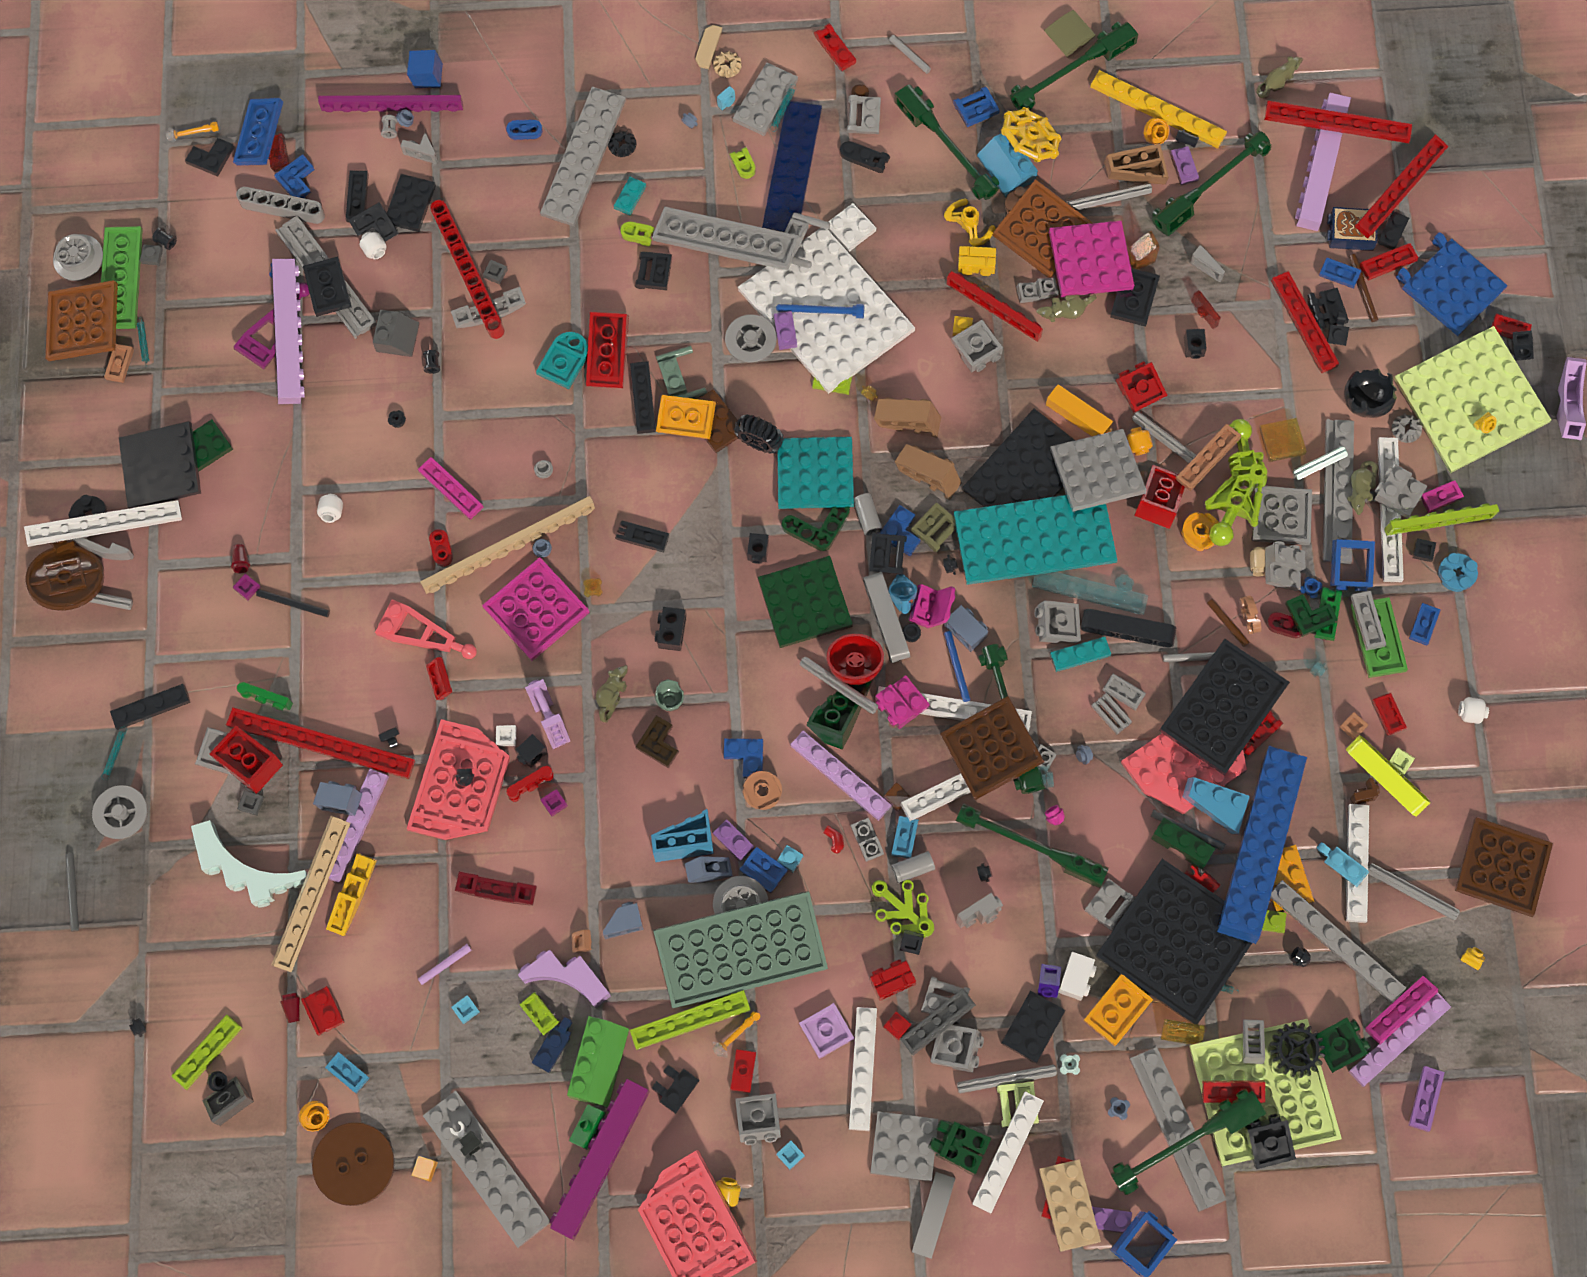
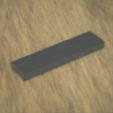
[900,988,976,1056]

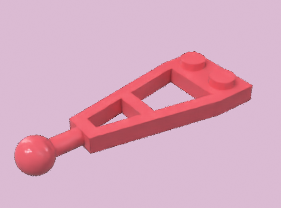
[375,600,477,659]

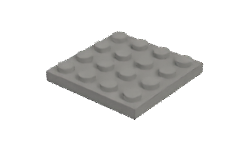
[1051,429,1146,511]

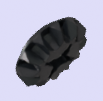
[608,130,637,157]

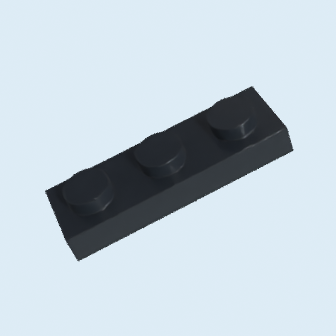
[345,170,369,222]

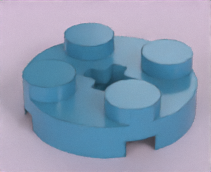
[1438,553,1478,592]

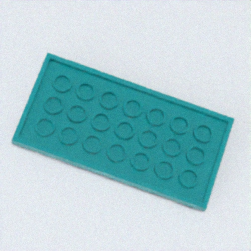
[954,495,1118,585]

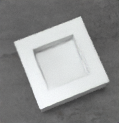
[496,725,517,746]

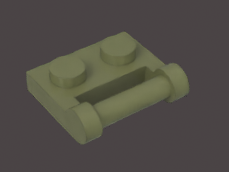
[911,502,956,552]

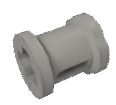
[381,115,398,139]

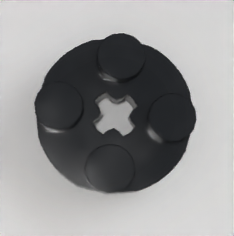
[68,495,108,519]

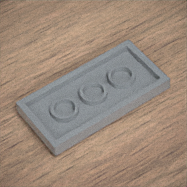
[733,63,798,136]

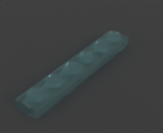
[1032,572,1149,615]

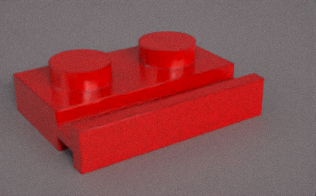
[301,986,345,1036]

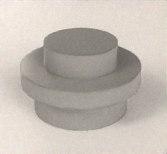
[534,460,553,479]

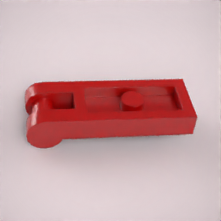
[814,23,856,72]

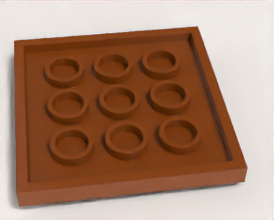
[992,179,1093,278]
[45,280,118,361]

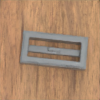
[1091,693,1132,735]

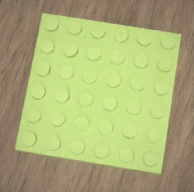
[1394,326,1551,473]
[1189,1019,1342,1167]

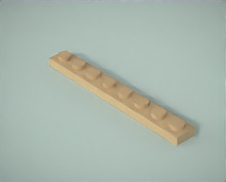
[271,816,351,972]

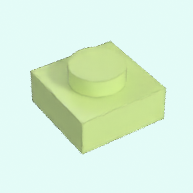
[1389,747,1415,775]

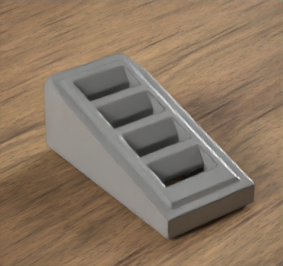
[1190,245,1225,282]
[1243,1019,1265,1064]

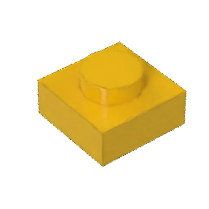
[952,316,973,336]

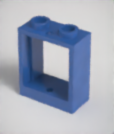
[1330,539,1375,591]
[1110,1211,1177,1277]

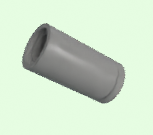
[854,493,882,536]
[891,851,935,883]

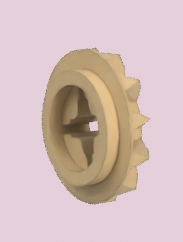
[713,51,742,78]

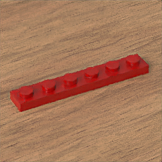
[947,271,1043,342]
[1271,271,1339,373]

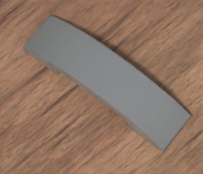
[451,287,526,328]
[73,537,134,560]
[912,1172,956,1259]

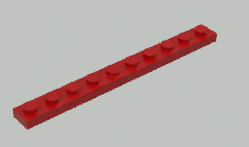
[226,707,415,779]

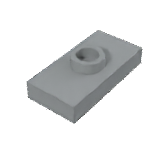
[1102,673,1146,711]

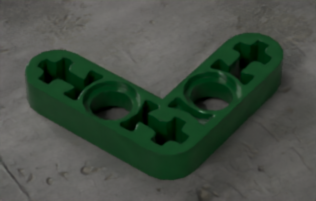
[782,506,850,551]

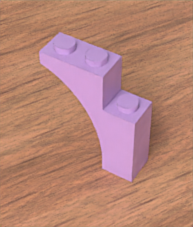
[1556,357,1587,440]
[518,950,611,1008]

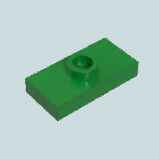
[569,1104,606,1150]

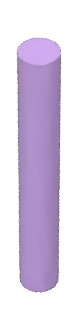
[418,944,472,985]

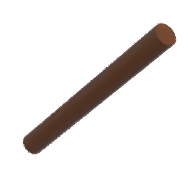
[1349,254,1378,322]

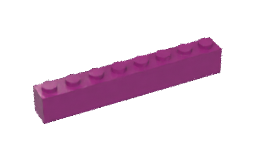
[549,1079,650,1241]

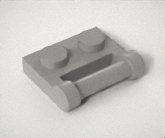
[847,95,881,134]
[1084,878,1135,931]
[921,976,970,1024]

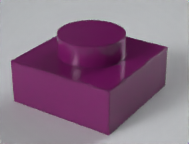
[232,574,260,601]
[540,789,568,817]

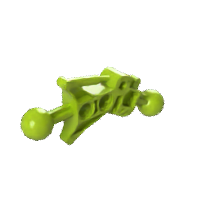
[1205,419,1267,546]

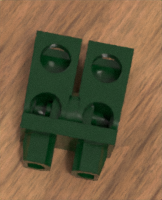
[928,1120,991,1175]

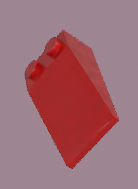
[586,312,629,388]

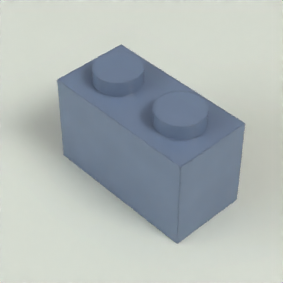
[944,605,988,652]
[313,781,362,816]

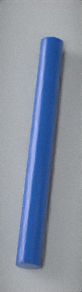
[944,631,970,702]

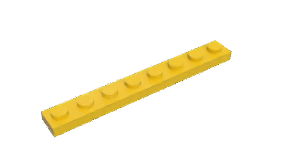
[1091,70,1227,149]

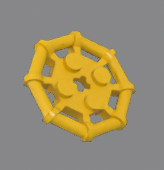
[1001,107,1061,162]

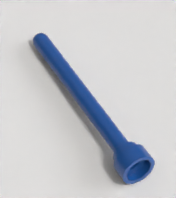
[776,304,865,319]

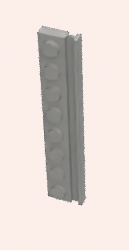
[275,216,377,339]
[1323,419,1354,564]
[1129,1047,1226,1212]

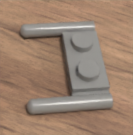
[784,212,830,268]

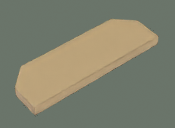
[695,25,722,70]

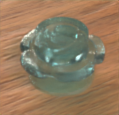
[1115,574,1134,593]
[1309,660,1327,677]
[1041,770,1054,789]

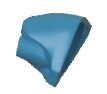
[889,574,917,614]

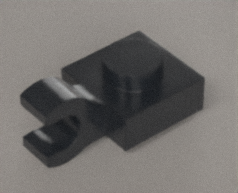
[1327,312,1349,346]

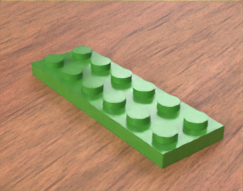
[101,226,143,329]

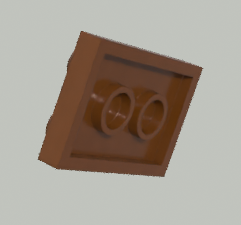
[699,389,738,453]

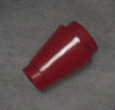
[231,544,250,574]
[280,993,300,1023]

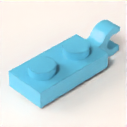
[1317,842,1369,887]

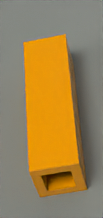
[1046,384,1113,436]

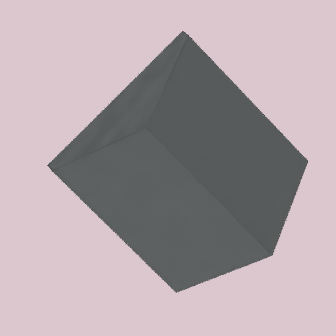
[202,1076,254,1126]

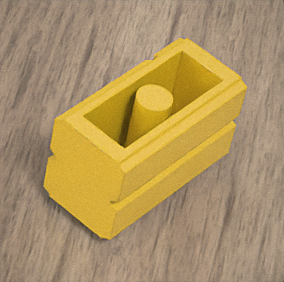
[958,246,996,276]

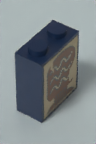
[1326,207,1377,251]

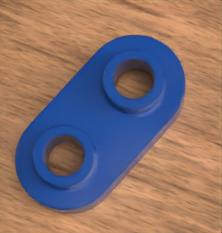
[506,120,543,140]

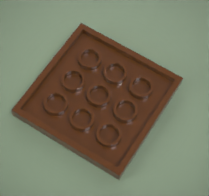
[940,696,1044,800]
[1455,817,1553,917]

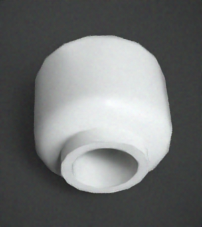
[359,232,387,259]
[317,494,343,523]
[1458,697,1489,724]

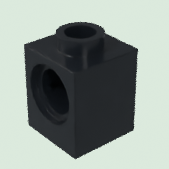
[1184,329,1207,359]
[1512,330,1534,361]
[747,533,769,564]
[515,734,548,768]

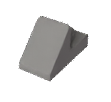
[400,133,438,164]

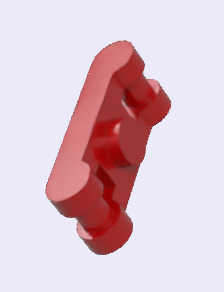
[1243,710,1283,756]
[506,766,554,802]

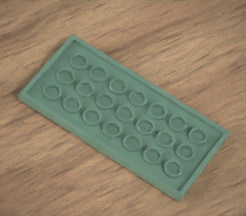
[653,891,828,1008]

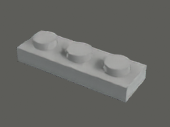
[1351,591,1386,651]

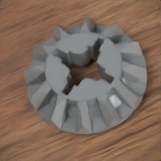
[1392,414,1422,443]

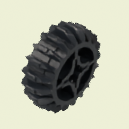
[734,414,784,454]
[1269,1022,1325,1078]

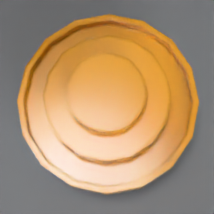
[1143,118,1169,145]
[299,1101,329,1132]

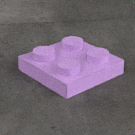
[799,1003,854,1059]

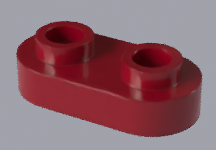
[1267,612,1301,639]

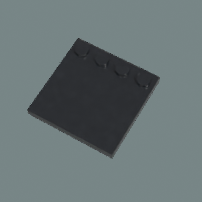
[119,421,201,509]

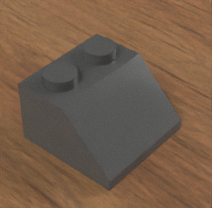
[373,310,420,357]

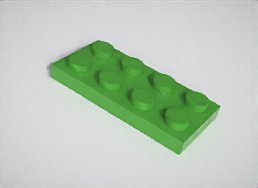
[1351,597,1408,678]

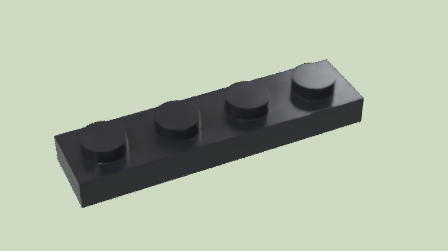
[630,361,656,434]
[110,684,191,730]

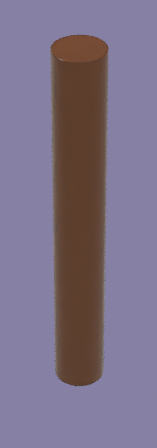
[1207,599,1250,647]

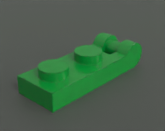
[1314,587,1342,641]
[237,682,293,711]

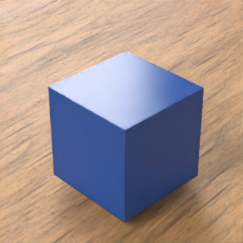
[407,50,443,88]

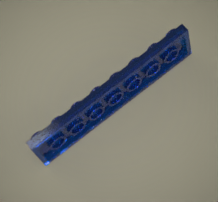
[762,101,822,232]

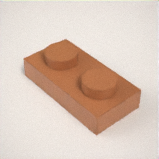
[104,344,134,383]

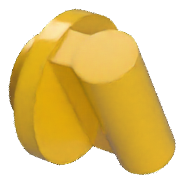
[1473,412,1497,433]
[1460,947,1485,970]

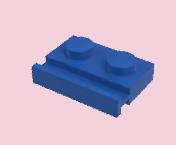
[739,847,788,893]

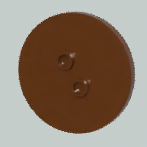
[25,545,104,611]
[312,1122,395,1206]

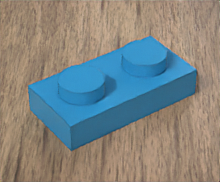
[892,816,919,858]
[325,1052,369,1094]

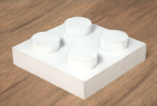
[828,203,876,252]

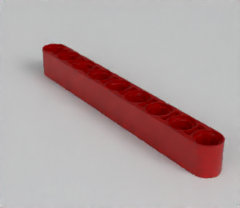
[430,200,505,339]

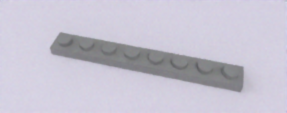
[1270,880,1406,1003]

